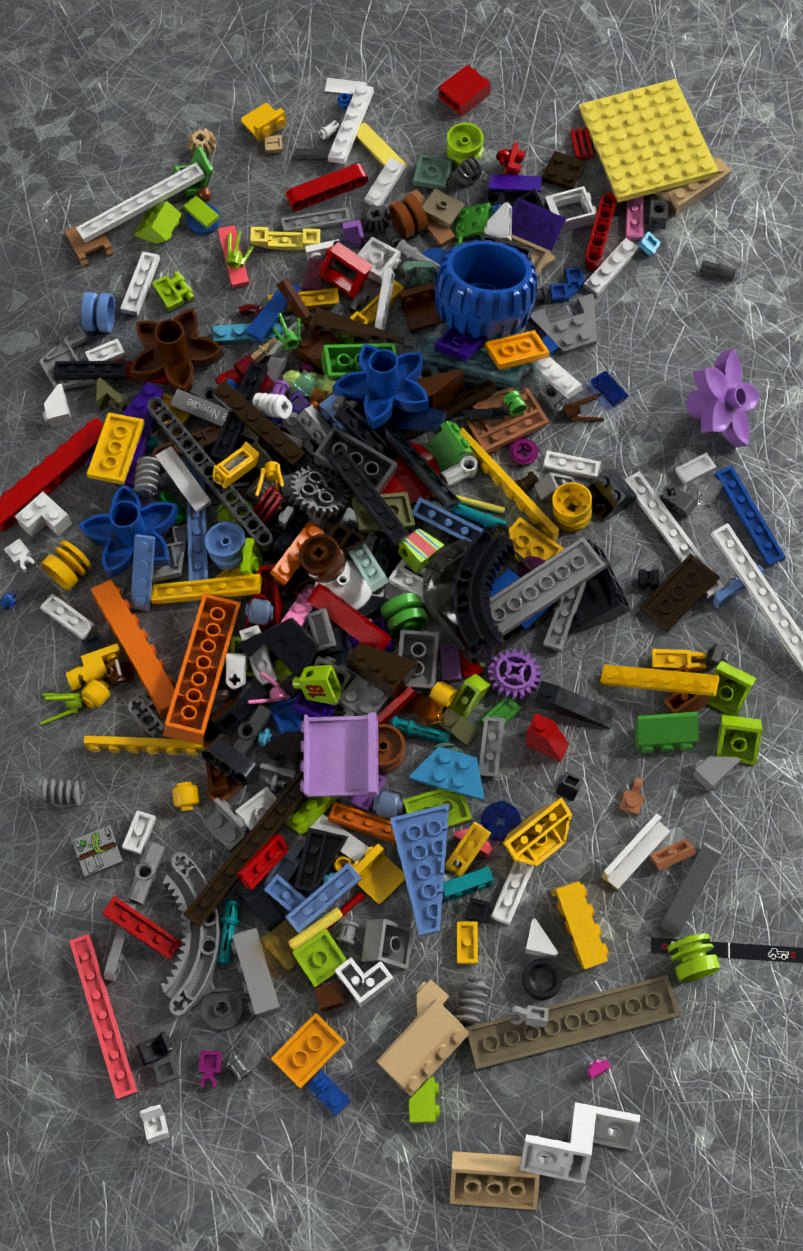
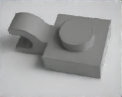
[511,1005,549,1028]

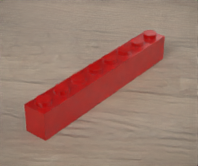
[0,417,104,533]

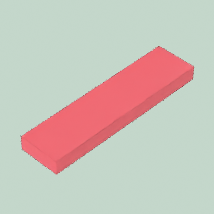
[218,225,250,288]

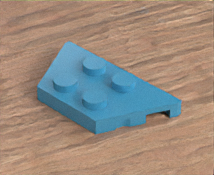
[409,747,484,801]

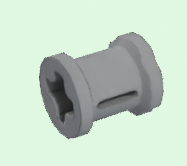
[336,920,359,945]

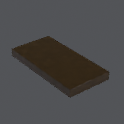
[639,553,720,633]

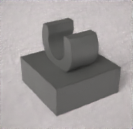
[705,643,730,668]

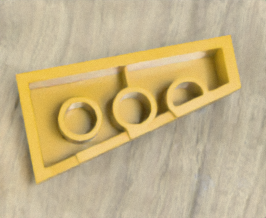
[550,881,609,969]

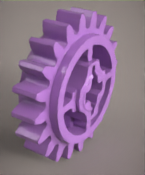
[487,648,542,701]

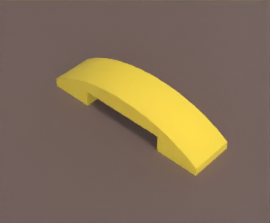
[250,227,320,251]

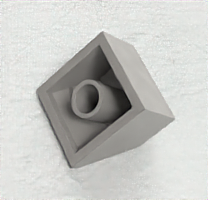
[361,919,413,970]

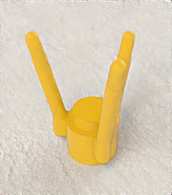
[255,461,284,510]

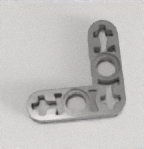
[128,675,177,739]

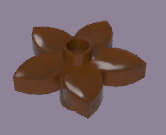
[130,308,224,393]

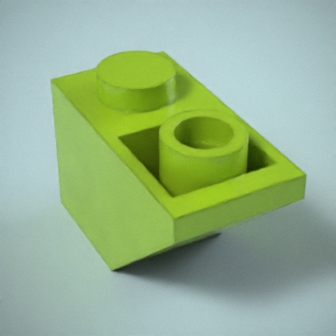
[409,1077,440,1125]

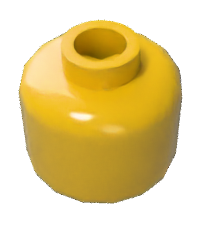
[81,679,110,709]
[172,781,199,811]

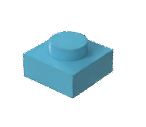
[638,231,661,256]

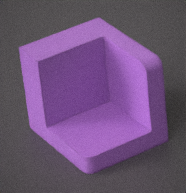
[342,220,365,248]

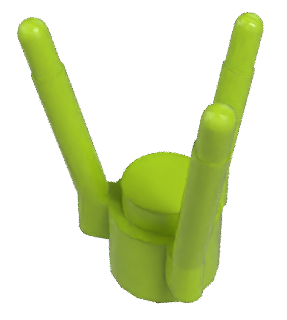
[226,231,255,269]
[40,693,83,725]

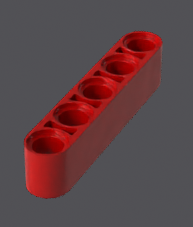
[285,163,368,211]
[584,193,617,272]
[308,583,392,651]

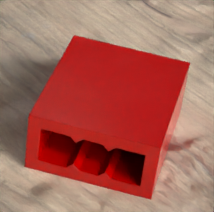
[438,64,491,117]

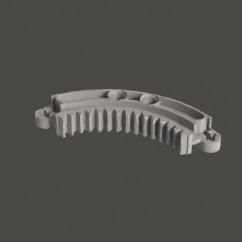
[161,852,221,1017]

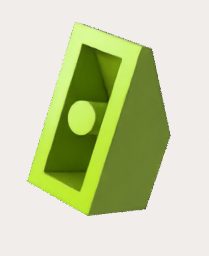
[450,674,491,719]

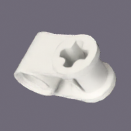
[226,653,247,691]

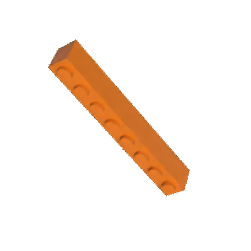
[91,579,175,718]

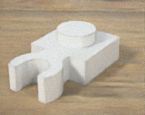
[4,538,36,572]

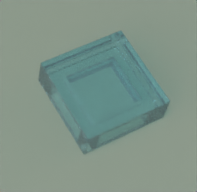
[293,370,318,396]

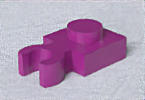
[199,1050,223,1089]

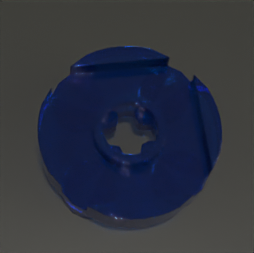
[481,800,521,842]

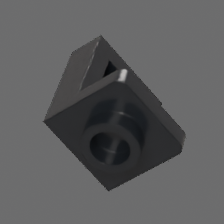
[136,1032,172,1066]

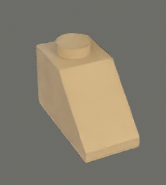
[417,979,449,1016]

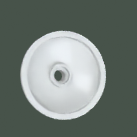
[315,560,372,610]

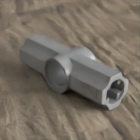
[126,842,165,905]

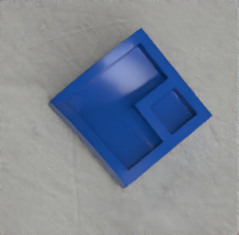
[268,696,304,739]

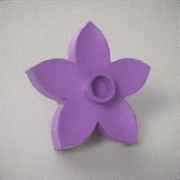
[687,349,761,448]

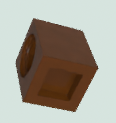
[314,981,348,1013]

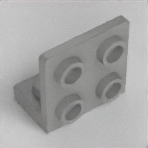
[203,798,248,852]

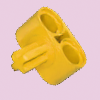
[427,681,459,721]

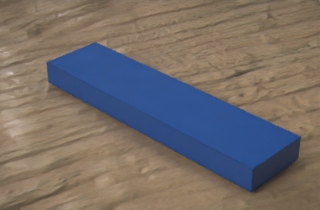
[246,283,301,342]

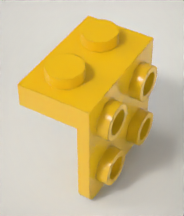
[241,103,287,142]
[352,844,405,904]

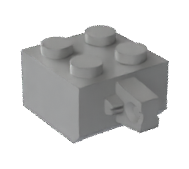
[338,675,393,716]

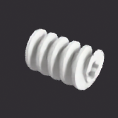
[252,393,292,419]

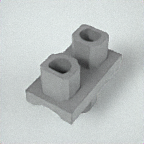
[260,758,296,791]

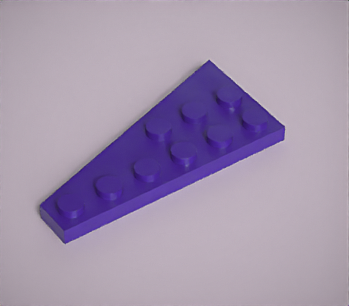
[86,381,163,489]

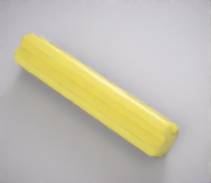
[288,908,343,951]

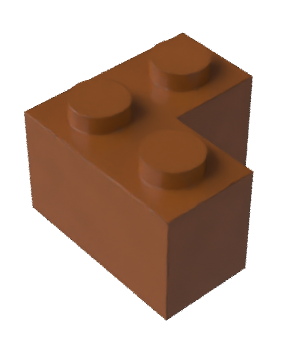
[663,664,711,714]

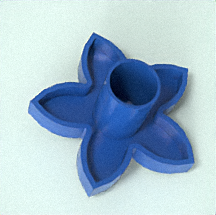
[333,344,429,430]
[79,485,179,578]

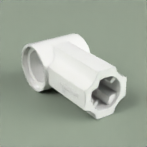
[441,456,478,487]

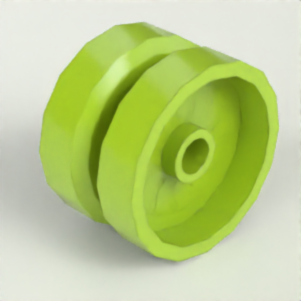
[446,122,484,166]

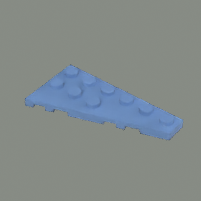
[390,804,449,937]

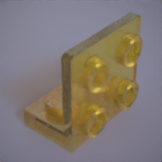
[261,919,305,973]

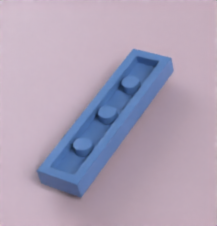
[130,534,155,611]
[286,863,362,933]

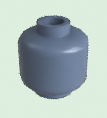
[245,598,274,625]
[373,791,404,819]

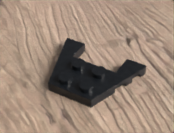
[237,617,320,698]

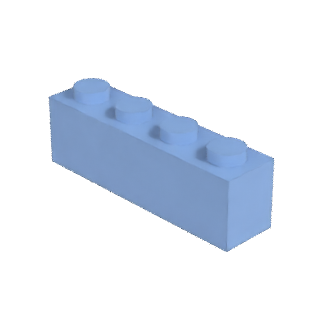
[412,497,484,545]

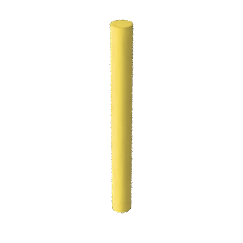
[432,493,505,515]

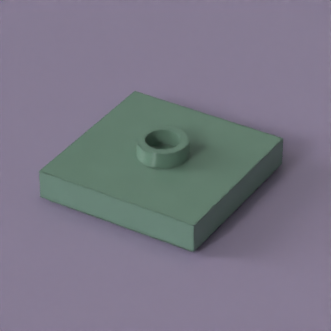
[412,154,453,191]

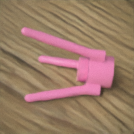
[248,672,290,704]

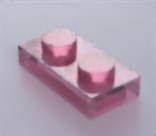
[302,258,324,291]

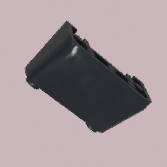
[574,539,631,629]

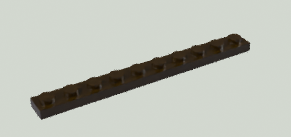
[184,769,306,928]

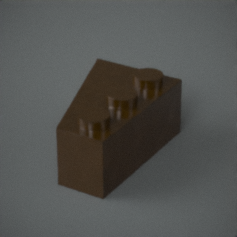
[347,643,418,700]

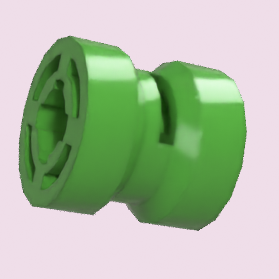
[503,390,527,416]

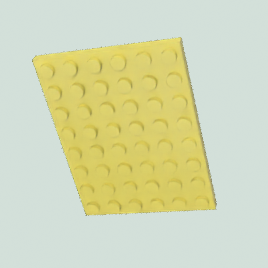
[579,79,719,202]

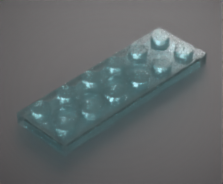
[415,334,527,387]

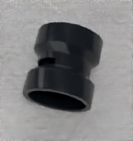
[638,569,659,588]

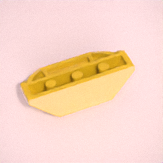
[503,797,572,866]

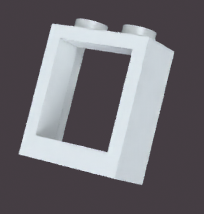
[544,186,597,233]

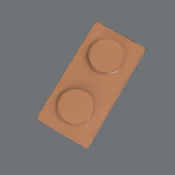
[650,838,696,870]

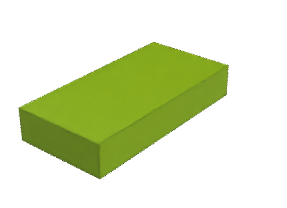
[184,196,220,229]

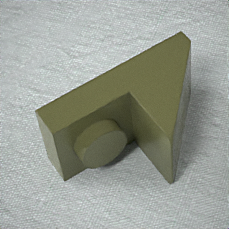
[96,378,127,412]
[436,707,480,747]

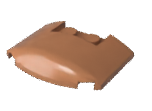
[465,387,549,453]

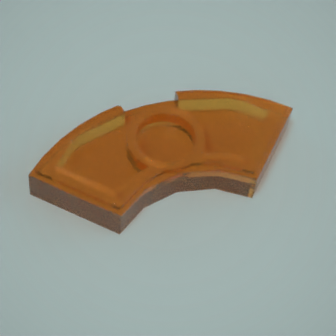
[405,692,444,726]

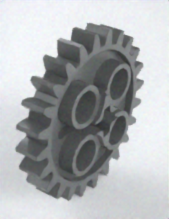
[288,466,349,518]

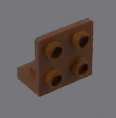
[400,282,444,332]

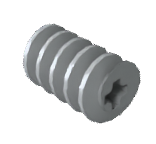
[133,456,161,498]
[42,778,86,806]
[454,977,490,1025]

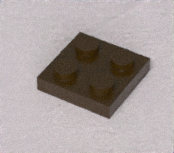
[541,151,586,190]

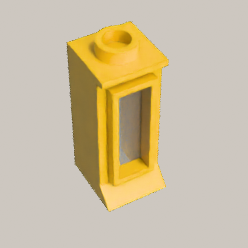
[212,442,259,489]

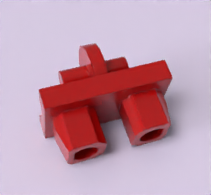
[496,142,525,175]

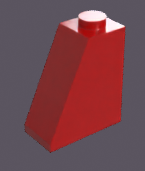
[525,713,569,762]

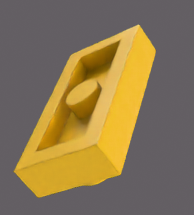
[457,922,478,964]

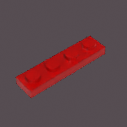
[101,896,182,960]

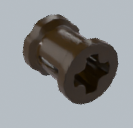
[515,471,539,494]

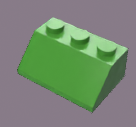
[634,712,698,753]

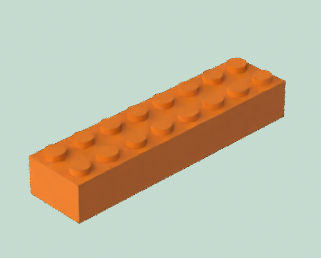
[163,593,241,745]

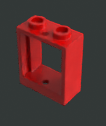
[319,242,373,299]

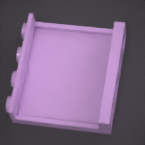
[300,712,379,798]

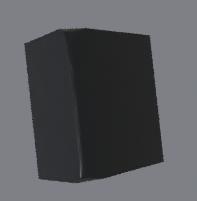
[556,772,584,801]

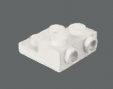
[357,237,402,284]

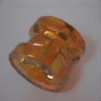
[309,386,329,404]

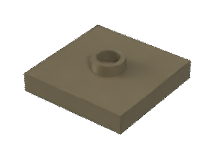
[422,189,465,228]

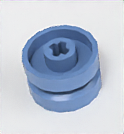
[81,292,115,333]
[204,521,246,570]

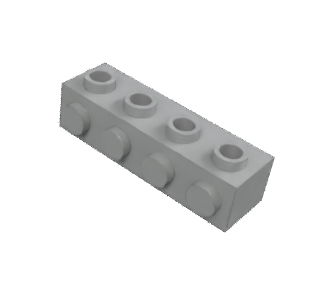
[230,928,281,1018]

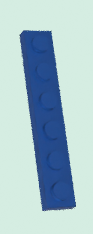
[715,465,786,567]

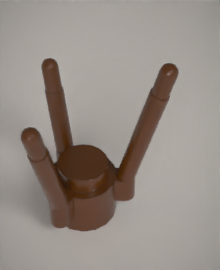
[564,393,604,422]

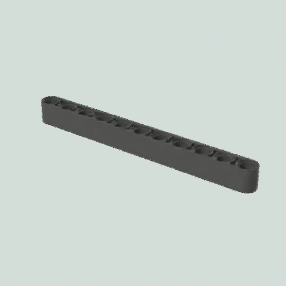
[147,397,274,552]

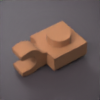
[619,777,645,816]

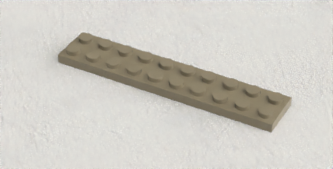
[465,975,680,1070]

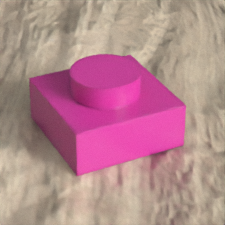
[587,1059,611,1080]

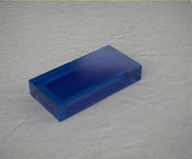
[591,370,628,408]

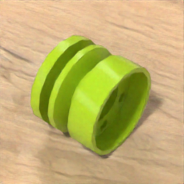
[668,933,721,983]

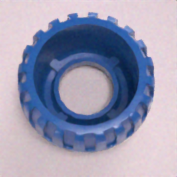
[435,240,537,340]

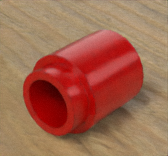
[215,368,243,386]

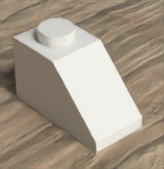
[485,202,512,242]
[42,384,72,428]

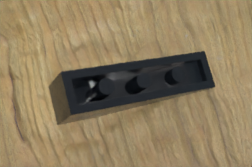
[535,681,615,729]

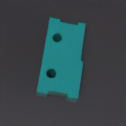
[443,866,494,903]

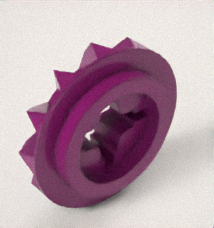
[509,438,538,466]

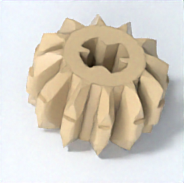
[187,128,216,155]

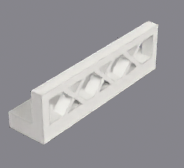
[602,814,670,891]

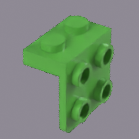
[173,146,213,196]
[454,203,493,239]
[426,421,473,472]

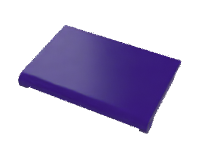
[489,174,541,192]

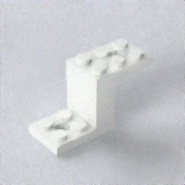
[519,1102,640,1184]

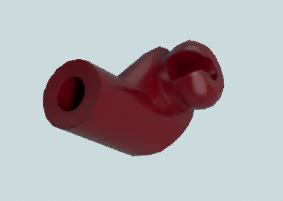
[238,303,263,317]

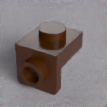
[106,659,134,684]

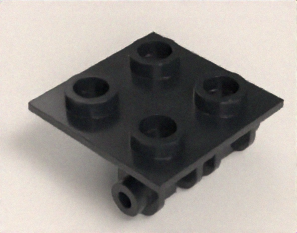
[372,533,402,579]

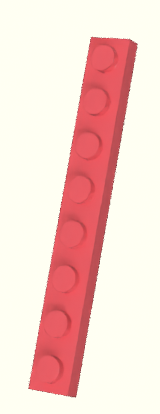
[69,934,138,1100]

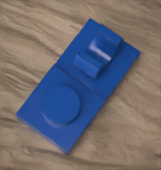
[306,1070,351,1117]

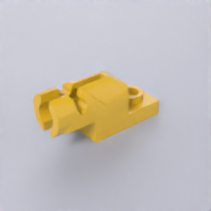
[66,643,123,691]

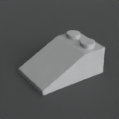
[398,630,440,689]

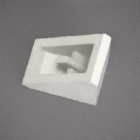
[525,918,558,960]

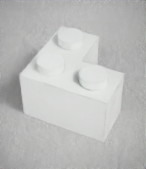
[15,492,72,537]
[335,957,394,1008]

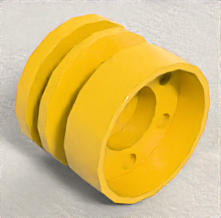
[552,482,592,532]
[41,540,92,591]

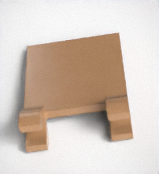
[64,224,114,267]

